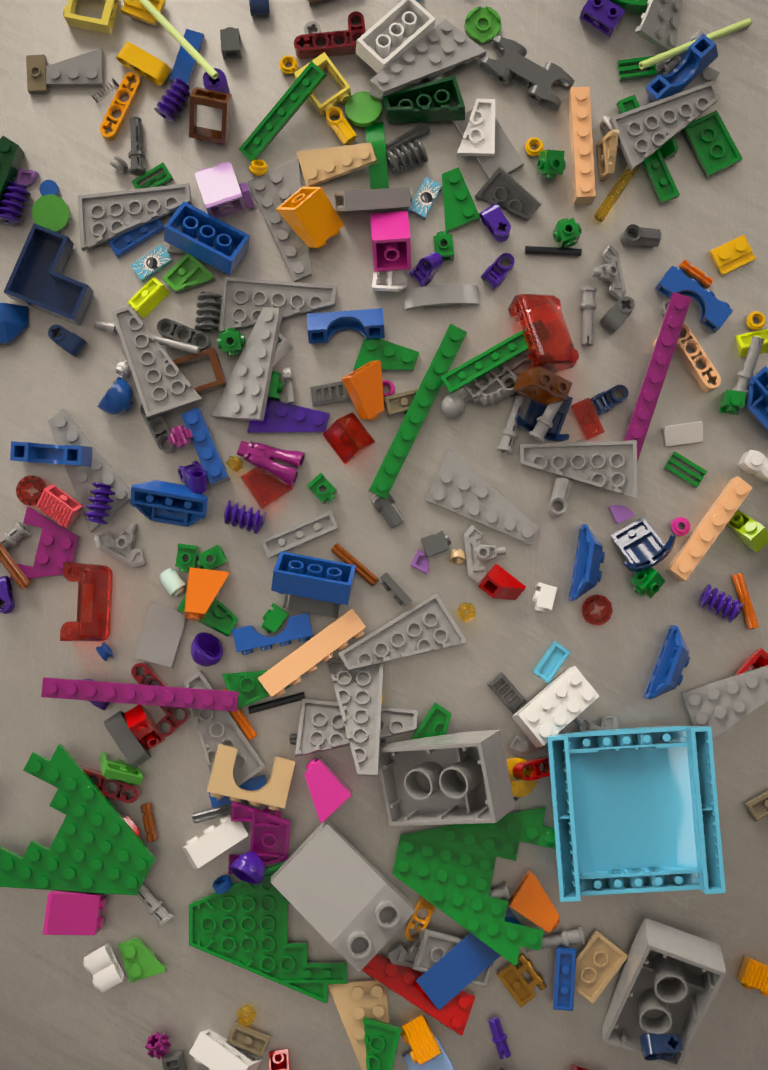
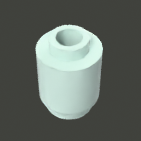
[159,568,186,597]

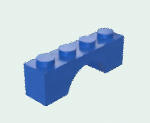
[645,33,718,102]
[655,265,733,333]
[307,308,385,344]
[180,407,230,487]
[10,441,93,467]
[232,613,314,655]

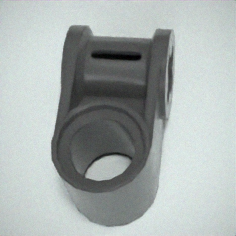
[600,296,635,333]

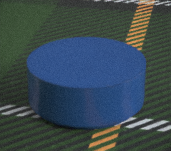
[39,180,60,196]
[212,875,233,894]

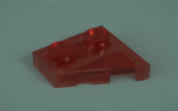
[241,467,293,509]

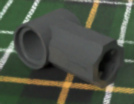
[620,224,661,247]
[370,493,405,530]

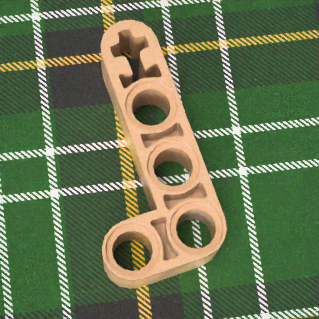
[653,324,721,392]

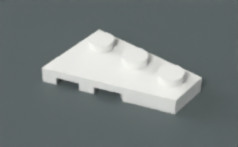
[457,99,495,156]

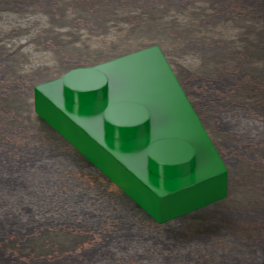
[441,167,480,233]
[410,702,451,740]
[363,1016,402,1070]

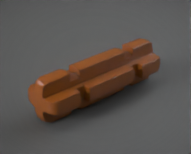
[140,803,158,842]

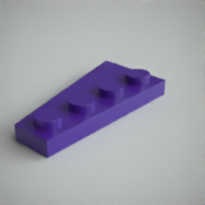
[247,399,330,434]

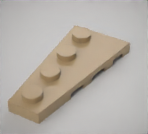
[296,143,378,187]

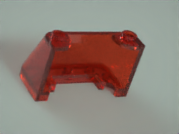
[508,294,579,372]
[60,562,113,642]

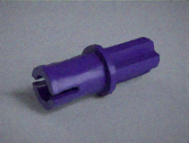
[488,1017,511,1059]

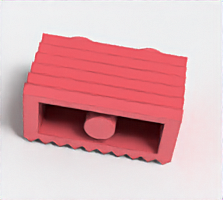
[36,484,84,528]

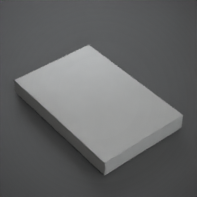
[134,602,187,668]

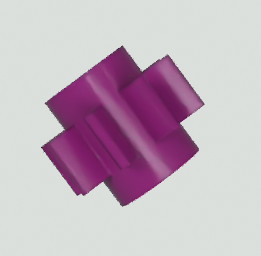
[167,425,193,448]
[145,1032,171,1060]

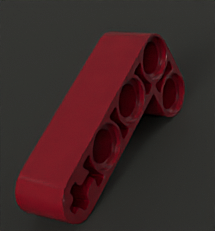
[294,11,366,59]
[131,663,191,737]
[79,765,142,804]

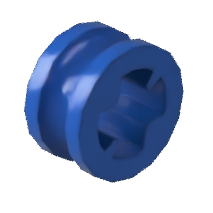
[96,642,114,661]

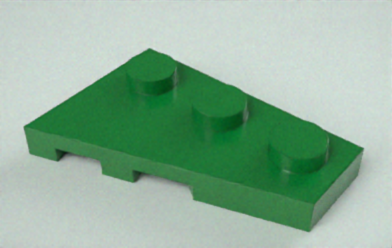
[353,337,419,371]
[177,594,238,637]
[222,670,290,709]

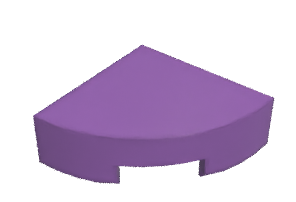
[16,168,39,188]
[239,182,254,209]
[609,505,635,524]
[410,549,429,574]

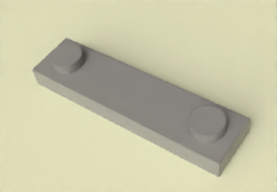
[261,510,339,559]

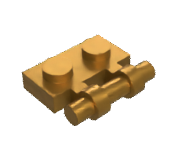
[496,953,547,1008]

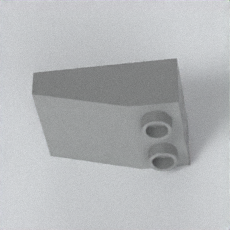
[379,729,515,826]
[271,820,415,972]
[602,917,726,1070]

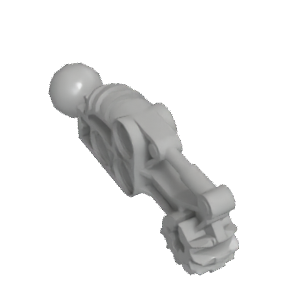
[441,343,554,418]

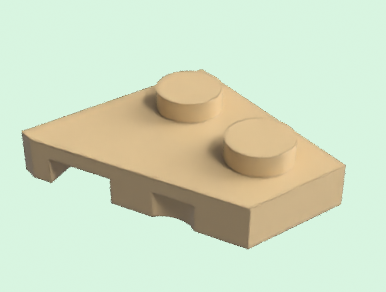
[596,130,619,180]

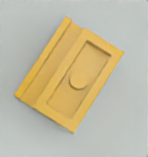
[121,0,166,26]
[709,235,756,277]

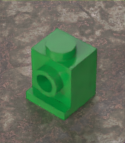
[433,231,455,262]
[267,371,283,402]
[719,390,746,415]
[307,473,337,504]
[175,543,200,572]
[197,544,229,570]
[261,603,290,634]

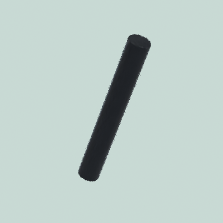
[525,246,582,256]
[248,692,306,714]

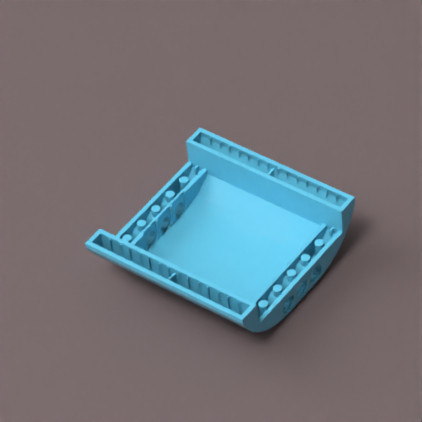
[547,726,726,902]

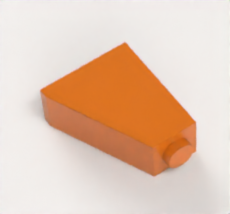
[341,360,384,421]
[183,567,229,621]
[508,869,560,933]

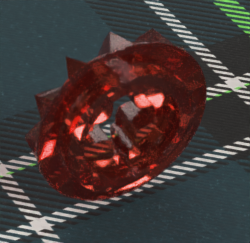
[16,475,46,506]
[582,594,613,625]

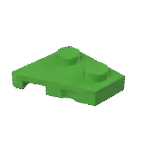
[162,253,215,293]
[99,752,143,785]
[118,937,167,983]

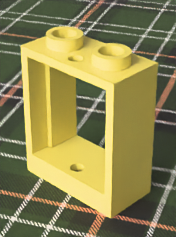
[63,0,120,35]
[294,52,351,116]

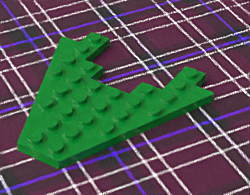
[0,744,156,896]
[392,807,556,966]
[189,860,347,1003]

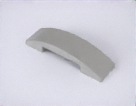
[403,284,480,310]

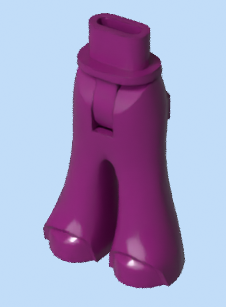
[237,441,306,487]

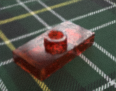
[571,398,605,441]

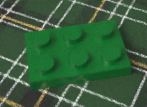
[683,110,743,177]

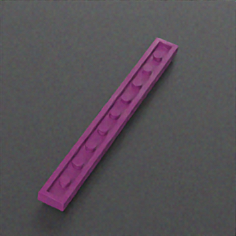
[623,292,692,462]
[41,677,239,712]

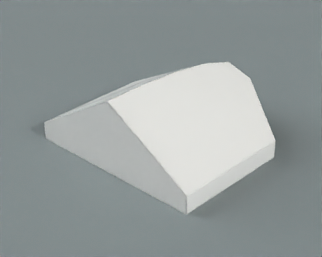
[372,270,408,292]

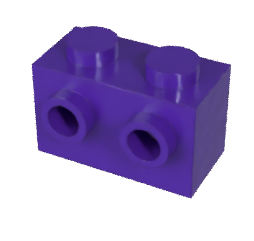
[580,0,625,37]

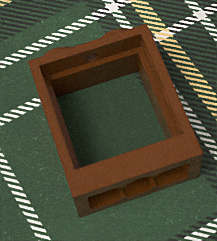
[189,87,232,145]
[172,347,227,396]
[513,366,572,406]

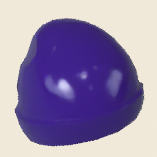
[191,632,223,667]
[230,851,265,885]

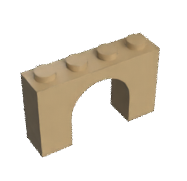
[207,743,296,811]

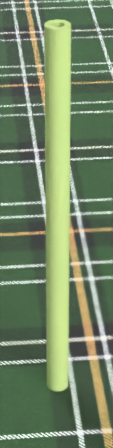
[138,0,219,79]
[639,18,752,70]

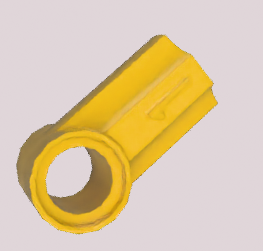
[326,107,357,146]

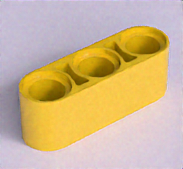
[116,42,172,86]

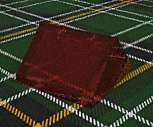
[322,412,375,465]

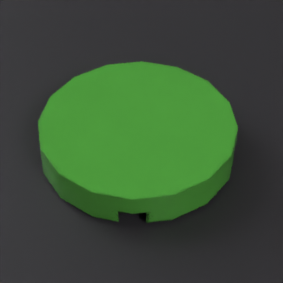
[464,6,501,44]
[345,91,382,127]
[32,194,71,232]

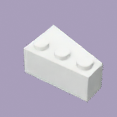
[181,814,249,869]
[189,1029,263,1070]

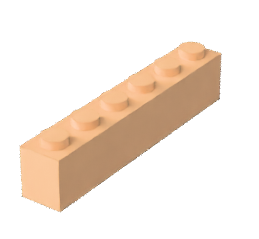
[568,87,596,205]
[665,476,753,582]
[258,609,366,698]

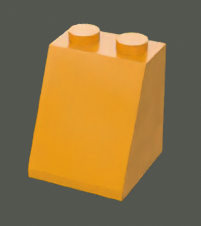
[276,186,344,249]

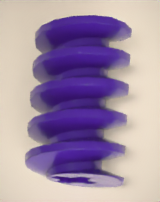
[203,68,230,94]
[154,78,191,122]
[0,182,31,225]
[84,482,116,525]
[224,500,266,534]
[699,584,744,623]

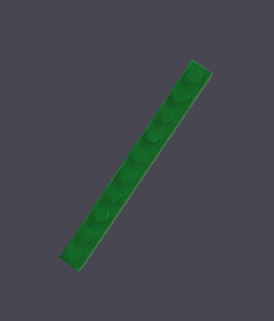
[368,324,467,500]

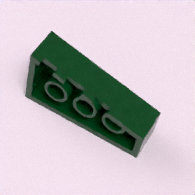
[383,75,465,123]
[0,136,25,207]

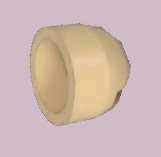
[450,549,465,565]

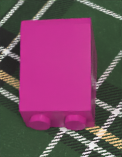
[370,211,411,272]
[304,757,352,823]
[43,890,107,935]

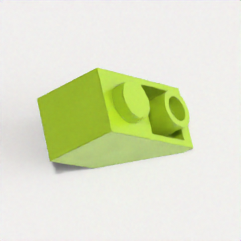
[726,510,768,553]

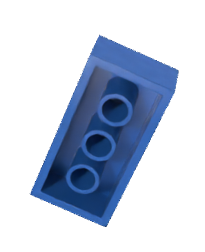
[164,201,250,275]
[271,551,356,605]

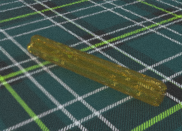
[594,164,641,222]

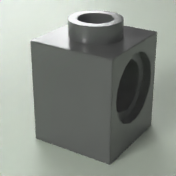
[220,27,242,60]
[421,531,451,558]

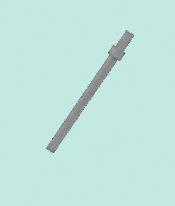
[94,320,200,354]

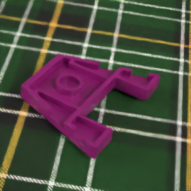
[9,507,80,580]
[228,801,290,874]

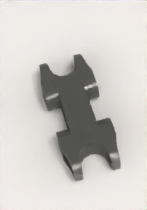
[479,36,575,110]

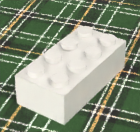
[356,0,436,73]
[512,666,600,748]

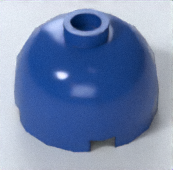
[97,376,134,415]

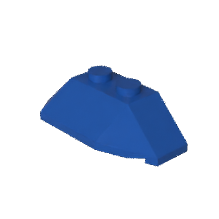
[0,303,29,344]
[747,366,768,431]
[130,480,208,527]
[568,524,605,601]
[643,625,690,699]

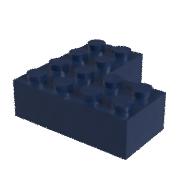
[4,223,94,326]

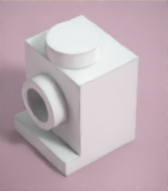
[533,582,558,613]

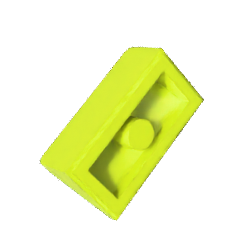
[127,277,169,318]
[735,328,768,358]

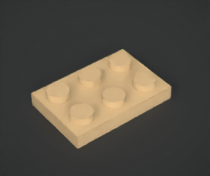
[575,930,628,1004]

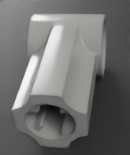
[547,477,572,517]

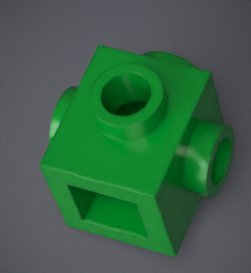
[537,150,566,179]
[553,218,582,248]
[217,328,245,356]
[630,568,666,599]

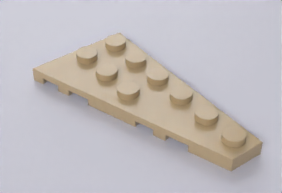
[327,979,390,1070]

